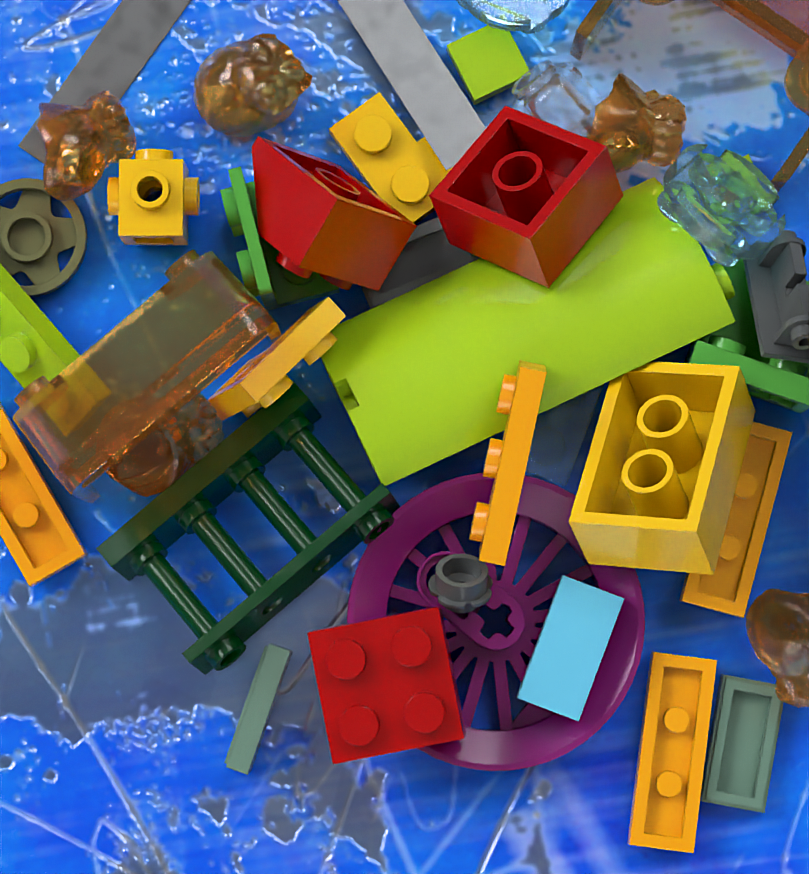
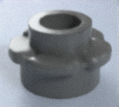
[428,553,493,613]

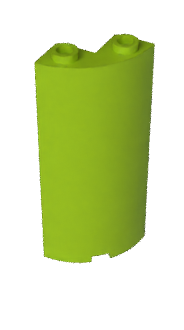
[320,177,735,486]

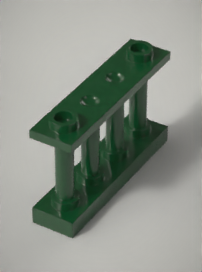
[96,381,400,675]

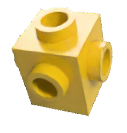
[107,149,200,245]

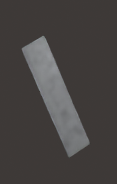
[18,0,191,178]
[337,0,486,171]

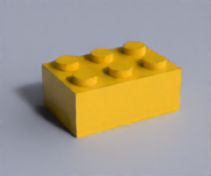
[569,361,756,575]

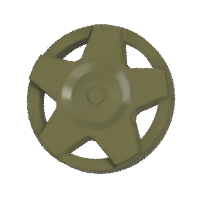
[0,178,87,297]

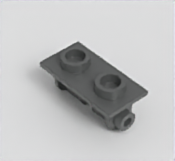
[742,230,809,363]

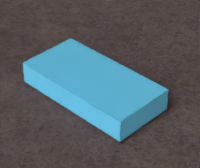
[516,575,624,721]

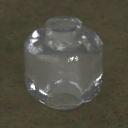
[511,59,605,141]

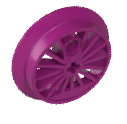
[347,473,645,771]

